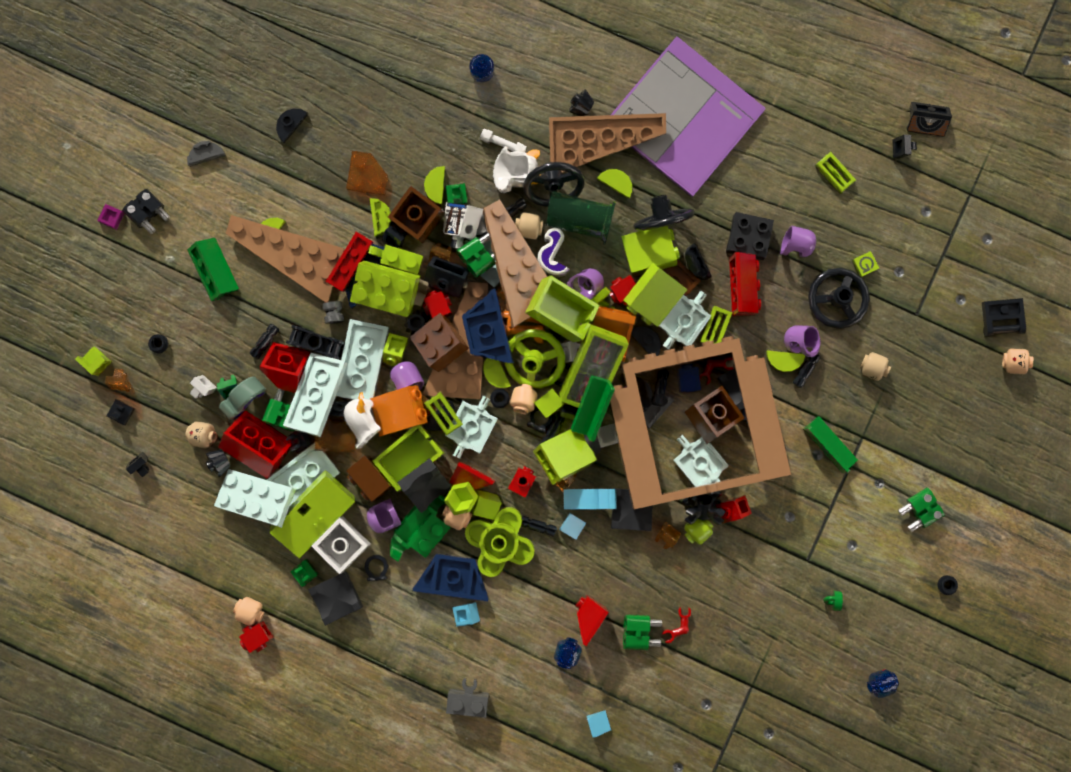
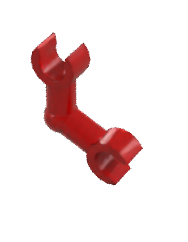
[697,357,733,385]
[662,607,691,643]

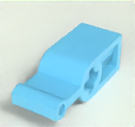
[564,489,617,509]

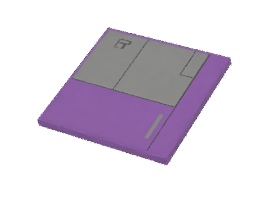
[611,36,766,197]

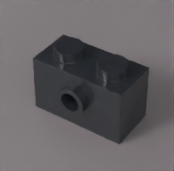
[424,256,470,297]

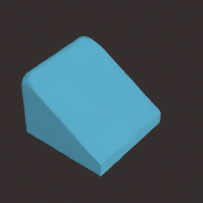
[559,513,586,539]
[452,602,480,627]
[587,711,611,738]

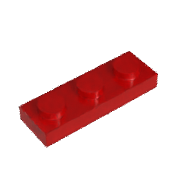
[325,232,374,293]

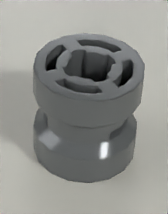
[322,301,345,324]

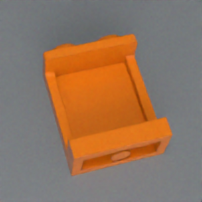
[593,305,636,362]
[370,385,428,437]

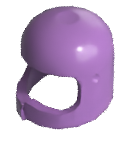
[780,226,816,257]
[567,268,604,300]
[784,325,820,357]
[390,361,424,390]
[367,498,401,533]

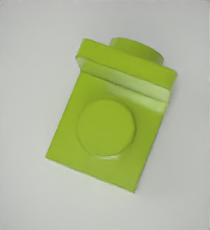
[383,333,408,366]

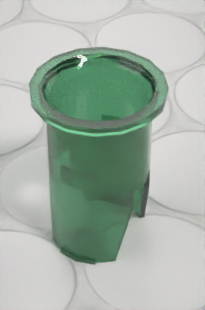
[545,192,616,245]

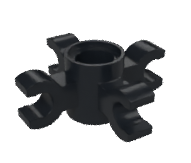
[682,491,725,525]

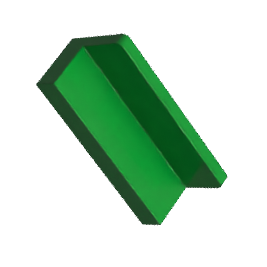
[187,238,239,302]
[571,375,615,442]
[803,416,858,473]

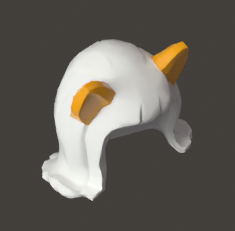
[493,147,541,193]
[344,392,381,449]

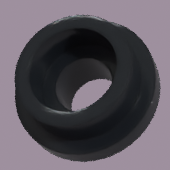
[148,334,169,354]
[490,389,510,408]
[937,575,958,595]

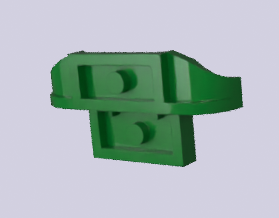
[390,495,451,562]

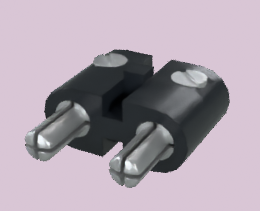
[122,189,170,234]

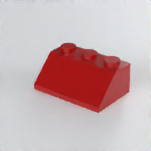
[729,252,761,316]
[218,411,293,479]

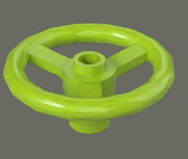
[505,329,565,389]

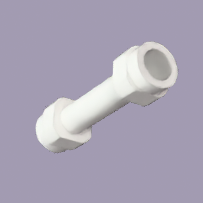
[480,129,527,153]

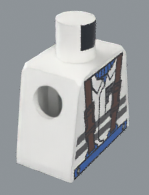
[443,202,483,249]

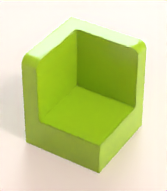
[75,347,112,376]
[534,388,565,418]
[445,482,479,515]
[471,489,502,520]

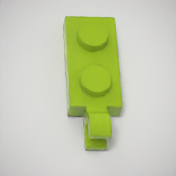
[368,245,424,275]

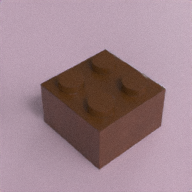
[388,186,445,244]
[410,313,469,372]
[685,386,745,444]
[347,455,393,502]

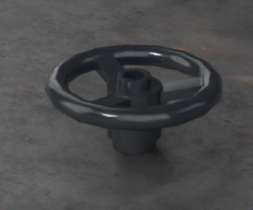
[523,162,585,207]
[633,194,695,231]
[808,267,870,329]

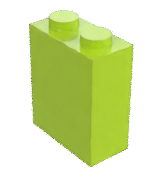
[621,226,680,277]
[624,263,687,327]
[533,429,597,485]

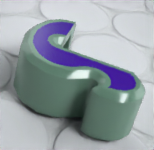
[219,376,266,421]

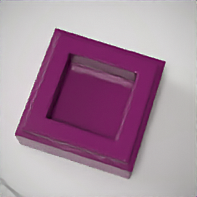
[97,204,124,230]

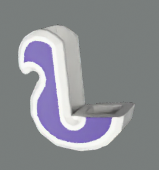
[538,228,569,278]

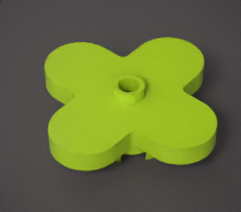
[465,507,535,577]

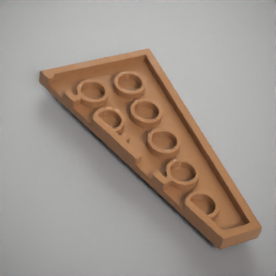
[549,113,666,173]
[483,200,547,328]
[226,215,345,303]
[422,282,489,400]

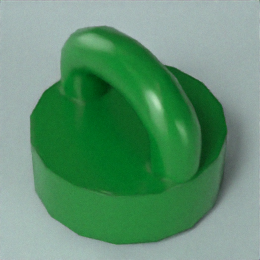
[823,591,843,611]

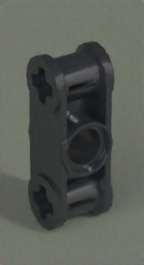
[286,325,345,360]

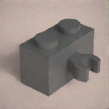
[446,678,489,718]

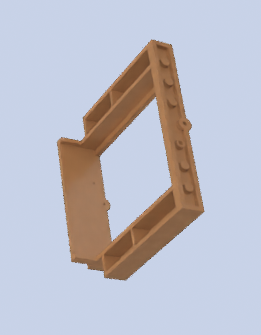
[609,336,791,509]

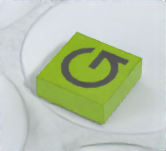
[852,251,879,277]

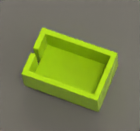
[350,261,420,317]
[525,275,599,343]
[372,425,445,492]

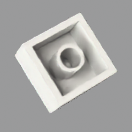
[312,517,371,574]

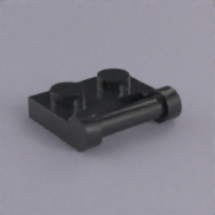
[981,298,1026,337]

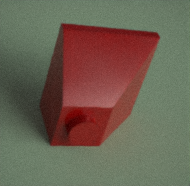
[260,342,311,393]
[449,462,496,490]
[575,595,609,646]

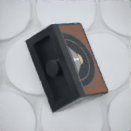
[907,102,952,137]

